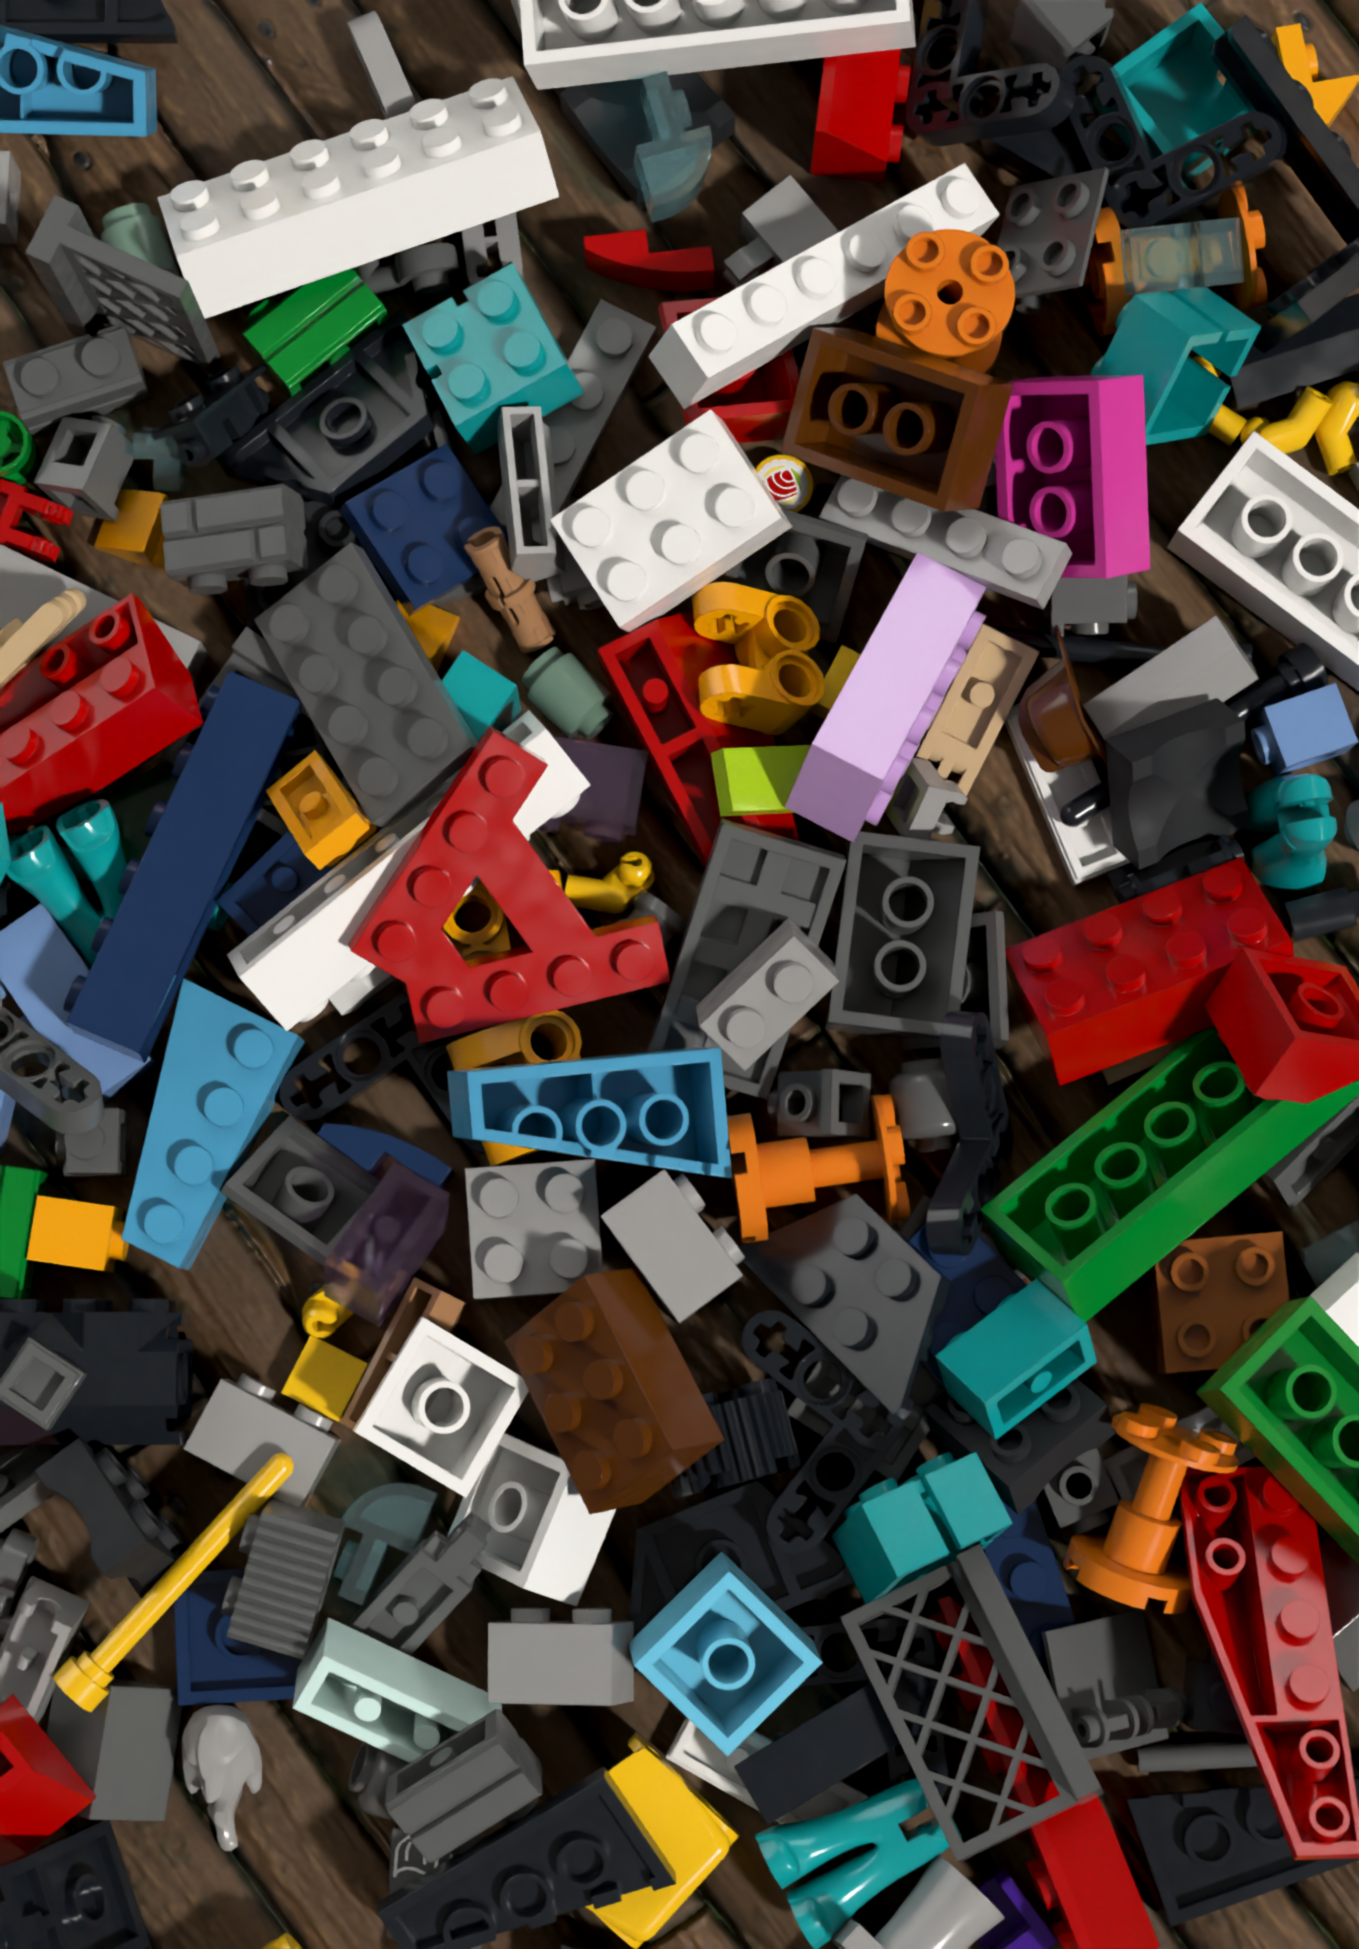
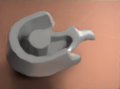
[182,1704,262,1851]

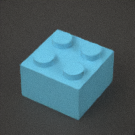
[628,1551,823,1757]

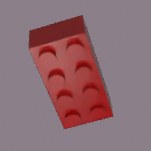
[1005,857,1295,1086]

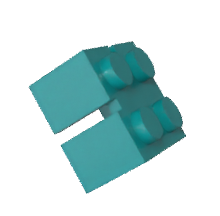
[1093,3,1259,185]
[403,263,585,455]
[1090,287,1261,445]
[832,1452,1013,1604]

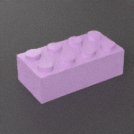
[785,552,986,843]

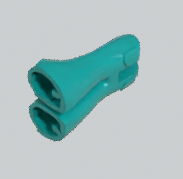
[1246,773,1337,894]
[6,799,127,969]
[755,1778,962,1949]

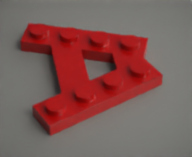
[348,726,671,1044]

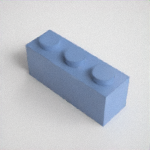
[0,903,160,1104]

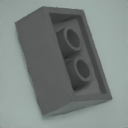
[825,831,980,1039]

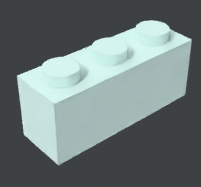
[293,1617,502,1763]

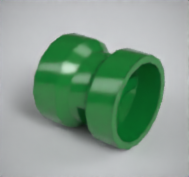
[0,411,39,485]

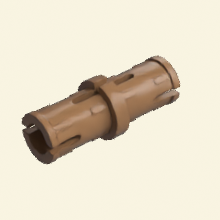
[464,526,556,653]

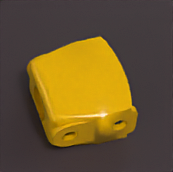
[586,1732,740,1949]

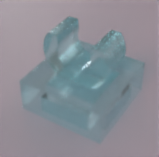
[133,428,186,491]

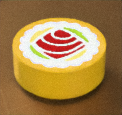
[755,455,813,514]

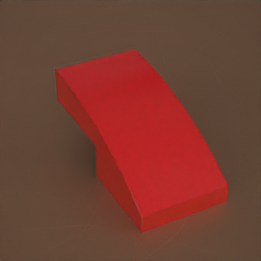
[583,229,714,291]

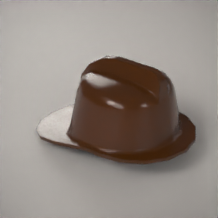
[1018,625,1107,772]

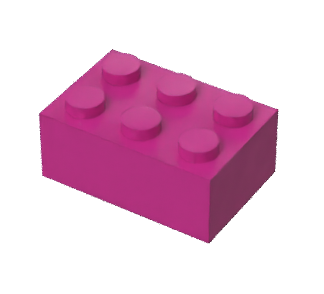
[995,375,1150,579]

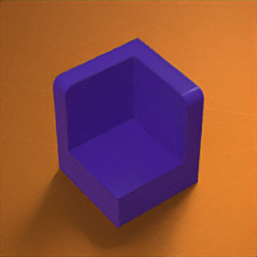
[976,1867,1058,1949]

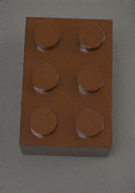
[781,327,1014,512]
[505,1267,725,1515]

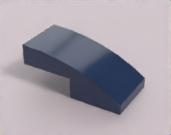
[317,1124,455,1193]

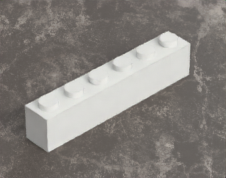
[648,163,1000,409]
[227,710,590,1031]

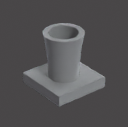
[830,1855,1005,1949]

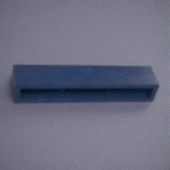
[63,671,304,1063]

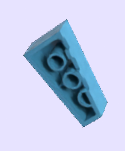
[0,25,157,137]
[121,978,306,1271]
[447,1047,732,1178]

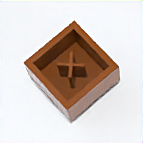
[1145,1231,1290,1373]

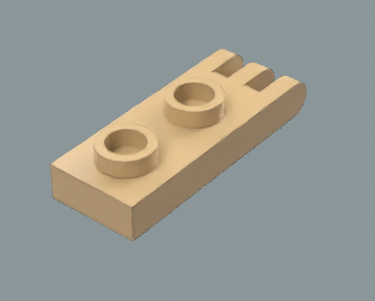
[0,588,86,690]
[915,623,1040,796]

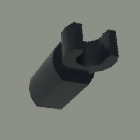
[1280,886,1359,944]

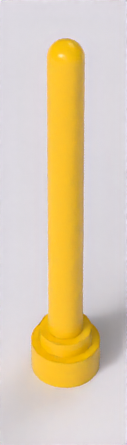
[52,1453,294,1712]

